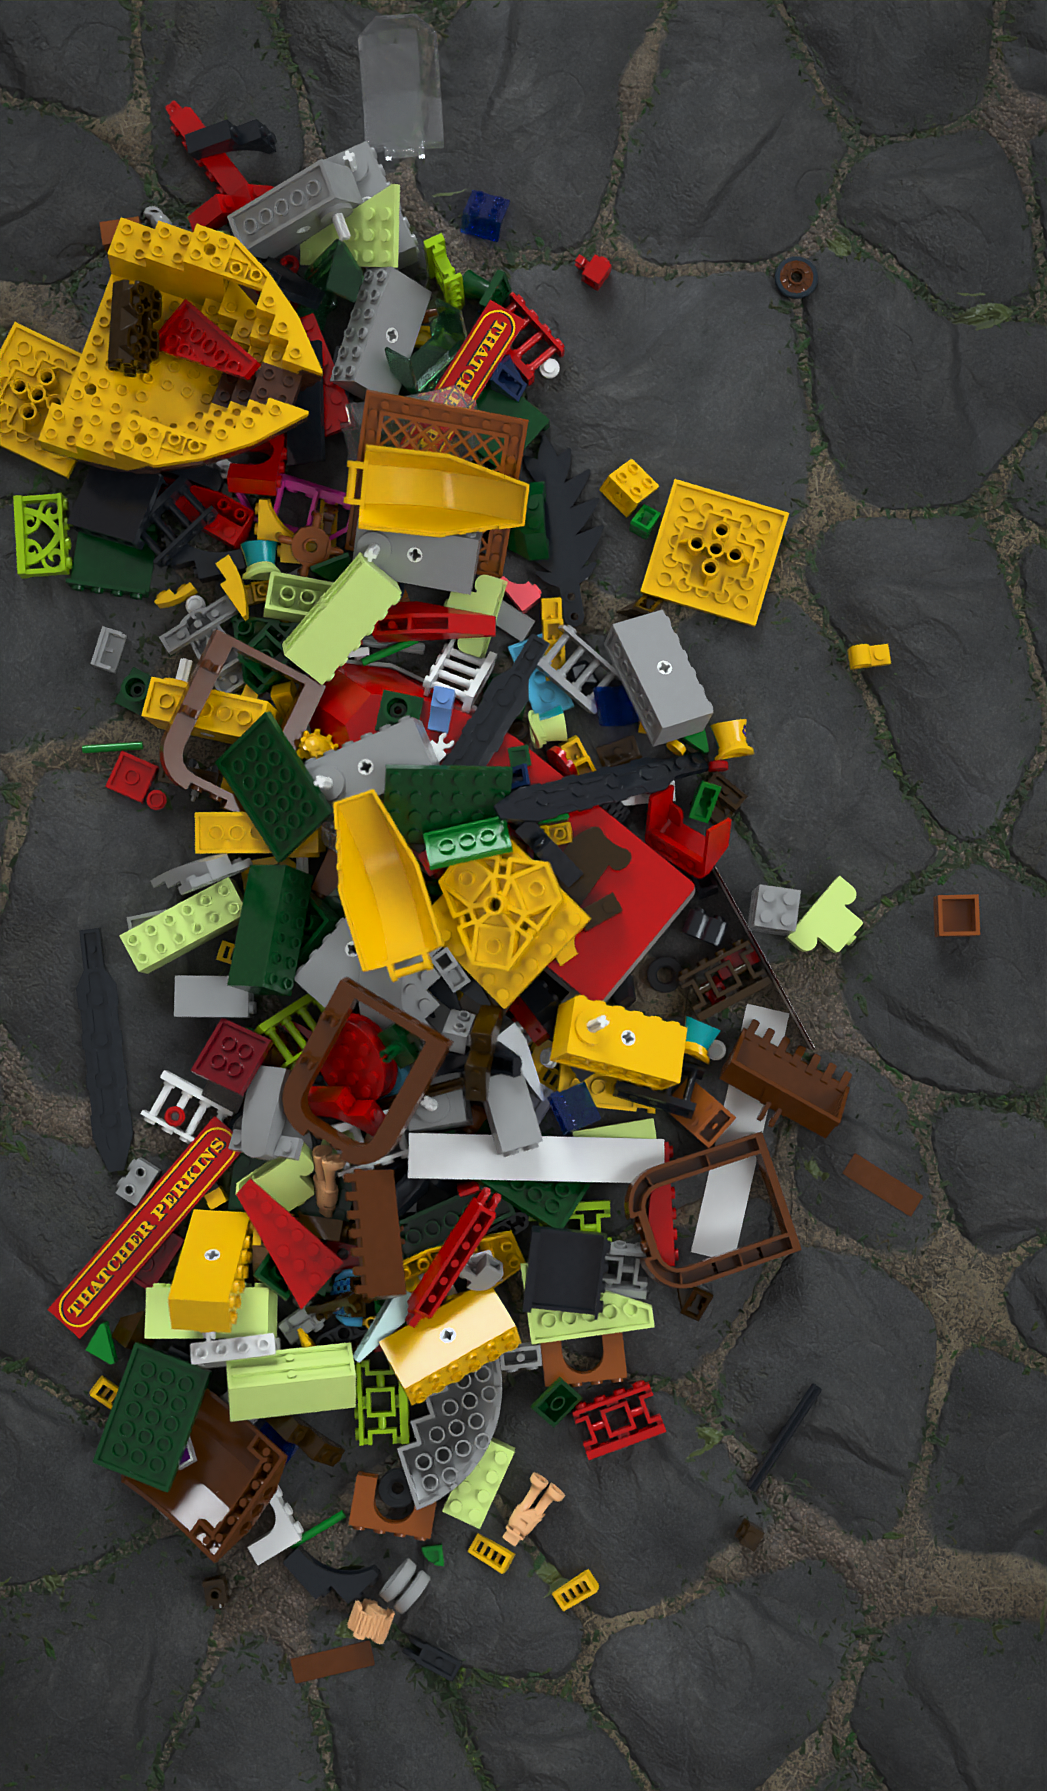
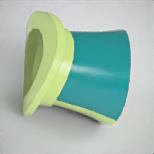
[240,540,281,580]
[528,705,567,749]

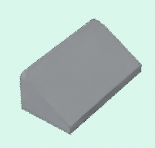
[496,600,535,641]

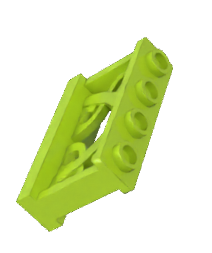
[13,493,72,579]

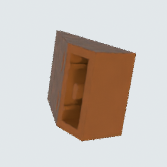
[669,1077,736,1148]

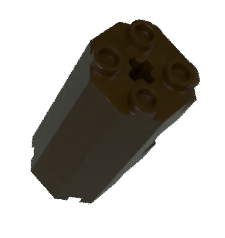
[108,280,162,377]

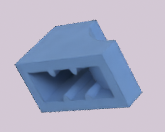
[427,686,456,734]

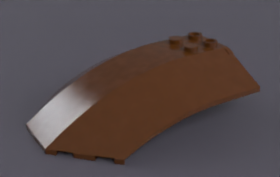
[121,1388,288,1563]

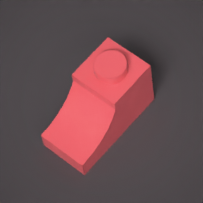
[500,576,542,614]

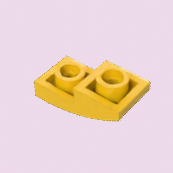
[233,580,269,608]
[154,582,198,608]
[530,822,573,849]

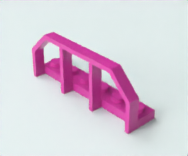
[236,463,351,541]

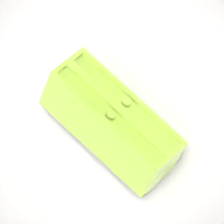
[282,552,402,685]
[120,877,244,974]
[145,1283,278,1339]
[226,1342,356,1422]

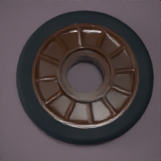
[775,256,818,299]

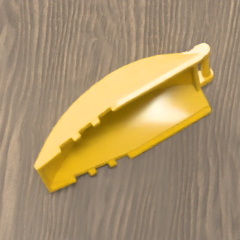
[343,445,529,538]
[333,789,444,982]

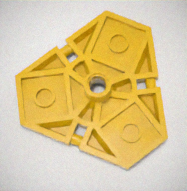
[438,855,564,970]

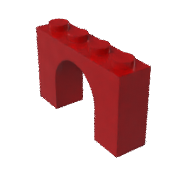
[227,432,287,496]

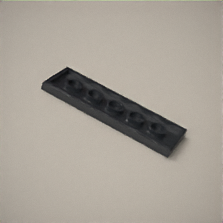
[287,340,325,467]

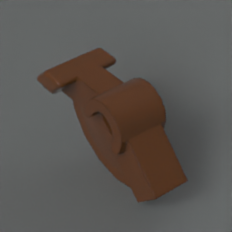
[323,504,339,535]

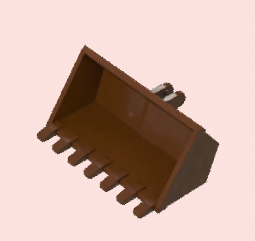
[719,1019,852,1139]
[343,1169,406,1303]

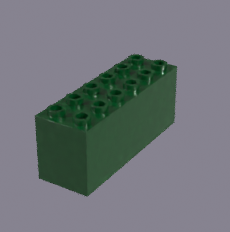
[227,865,313,996]

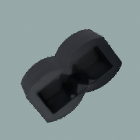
[681,907,728,947]

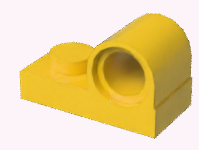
[847,644,891,670]
[271,681,297,720]

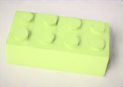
[263,571,334,623]
[442,1437,515,1529]

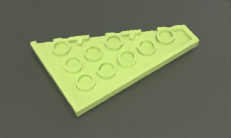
[300,184,400,268]
[520,1263,655,1344]

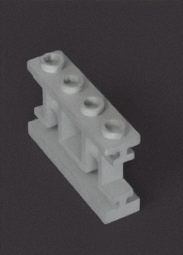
[603,1240,647,1299]

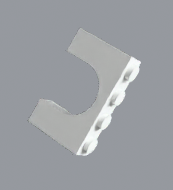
[216,1485,304,1565]

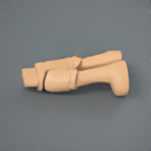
[312,1145,346,1218]
[502,1472,565,1546]

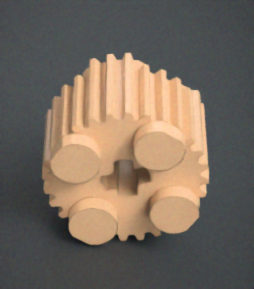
[347,1598,395,1644]

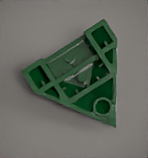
[482,481,550,561]
[231,615,299,695]

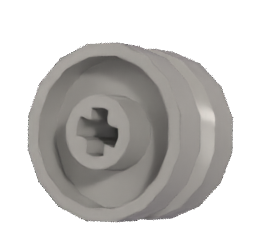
[379,1558,431,1615]

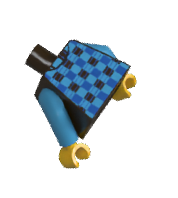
[324,1268,376,1329]

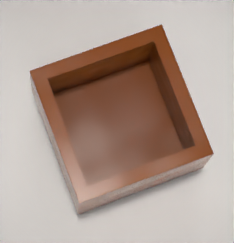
[933,894,980,937]

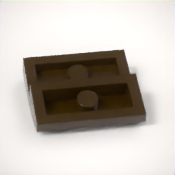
[595,734,642,768]
[690,771,748,825]

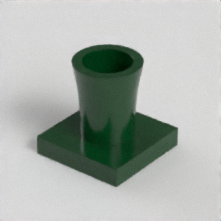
[462,269,512,312]
[114,667,152,718]
[375,690,424,731]

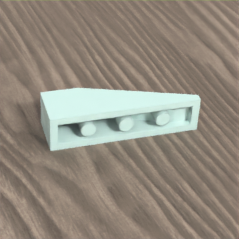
[353,1290,412,1362]

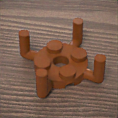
[275,510,344,577]

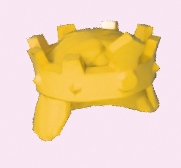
[296,729,338,760]

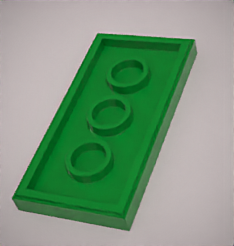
[423,816,513,870]

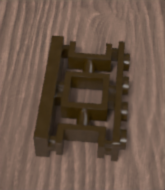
[676,939,772,1022]

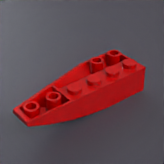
[156,477,255,550]
[372,601,496,643]

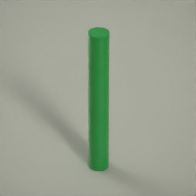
[360,641,419,666]
[82,741,144,753]
[290,1510,346,1549]

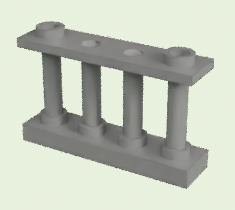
[536,625,621,715]

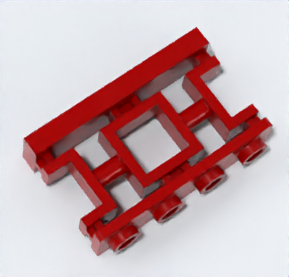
[571,1380,666,1460]

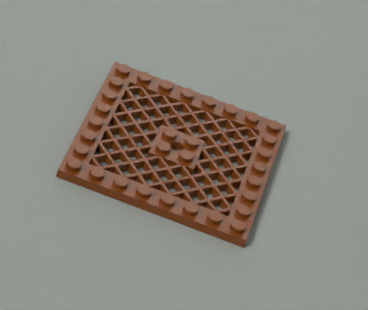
[345,390,529,579]

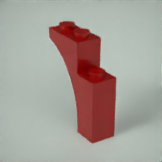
[188,184,275,232]
[308,1086,386,1138]

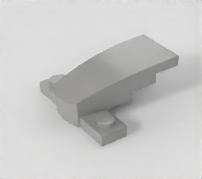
[159,594,246,694]
[150,854,253,895]
[228,1066,304,1161]

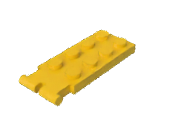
[556,1064,658,1114]

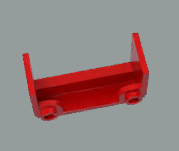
[645,784,732,879]

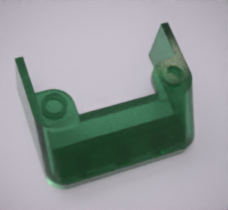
[296,239,364,333]
[384,298,468,400]

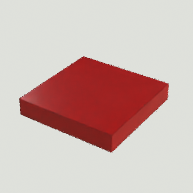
[105,751,159,804]

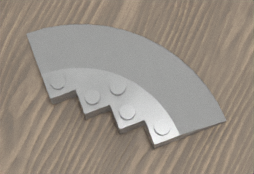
[358,947,442,1045]
[397,1358,502,1510]

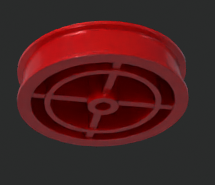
[320,1013,398,1101]

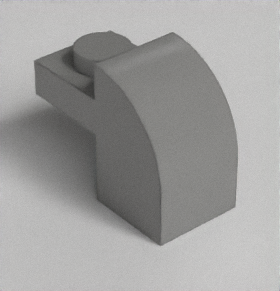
[431,947,471,993]
[459,1253,503,1291]

